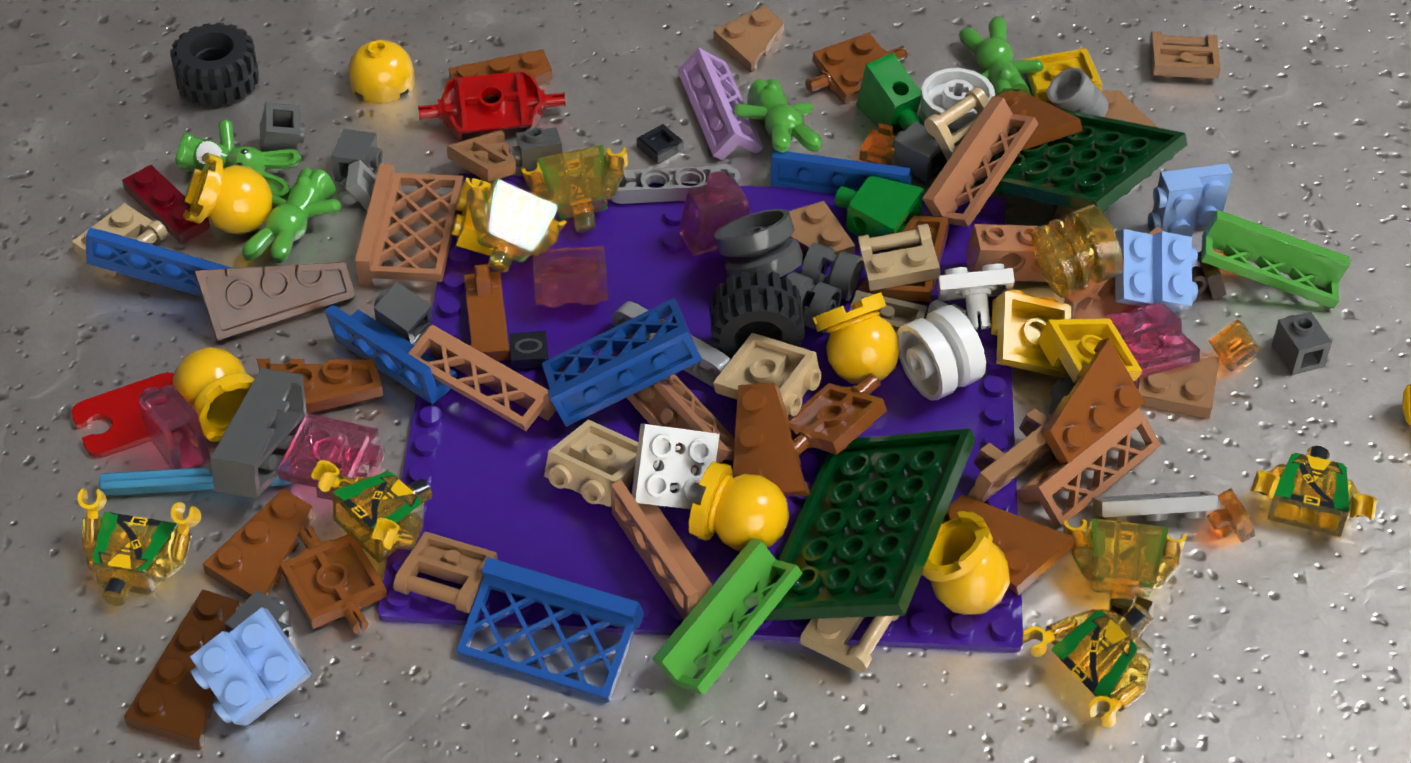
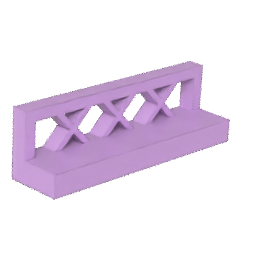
[678,48,764,161]

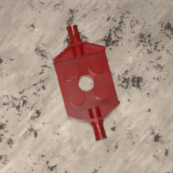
[418,71,566,141]

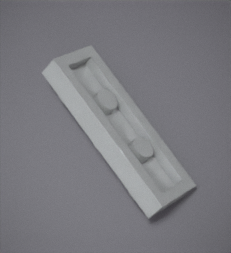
[1093,491,1218,523]

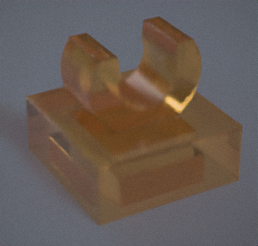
[859,123,896,166]
[1209,319,1261,372]
[1207,488,1255,543]

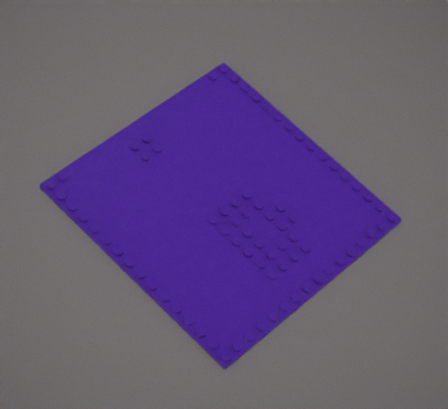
[378,173,1023,653]

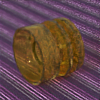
[1031,204,1123,298]

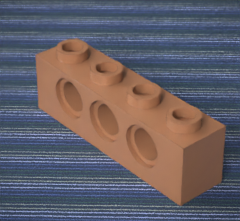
[965,224,1115,283]

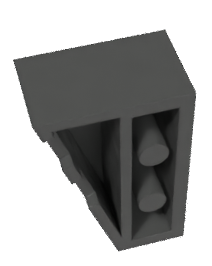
[209,368,309,499]

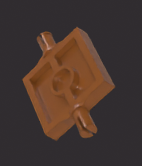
[805,33,908,104]
[788,374,887,455]
[279,526,387,633]

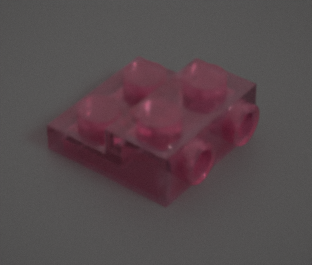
[533,246,608,308]
[1105,304,1200,378]
[277,413,385,503]

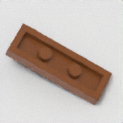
[464,264,510,361]

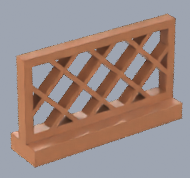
[355,163,464,287]

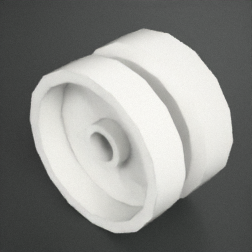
[919,68,995,134]
[896,305,986,400]

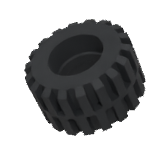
[170,22,259,107]
[709,270,805,359]

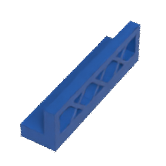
[771,149,913,194]
[86,228,232,297]
[324,304,458,405]

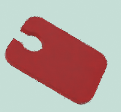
[71,372,194,458]

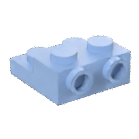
[1148,163,1232,237]
[1115,229,1198,313]
[190,607,312,726]

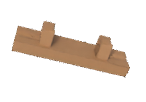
[967,408,1051,503]

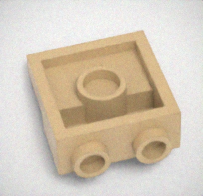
[713,333,821,416]
[544,419,638,507]

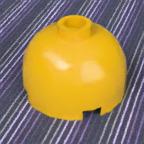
[348,40,415,104]

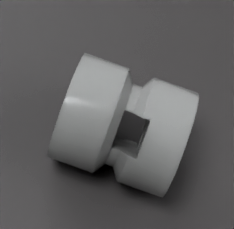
[1047,67,1109,117]

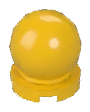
[183,152,273,235]
[813,292,900,384]
[173,347,255,442]
[689,461,789,551]
[922,511,1010,615]

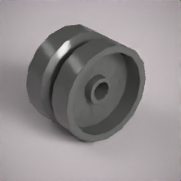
[714,209,804,278]

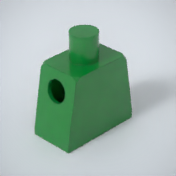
[856,53,925,135]
[834,176,924,252]

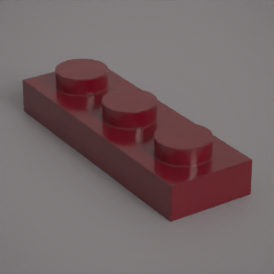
[122,165,211,244]

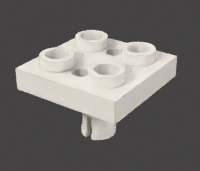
[937,264,1015,330]
[632,424,720,509]

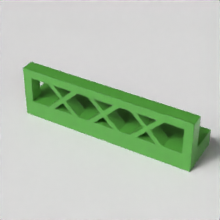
[1201,210,1350,309]
[652,538,802,695]

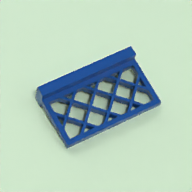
[542,298,702,427]
[456,557,644,701]

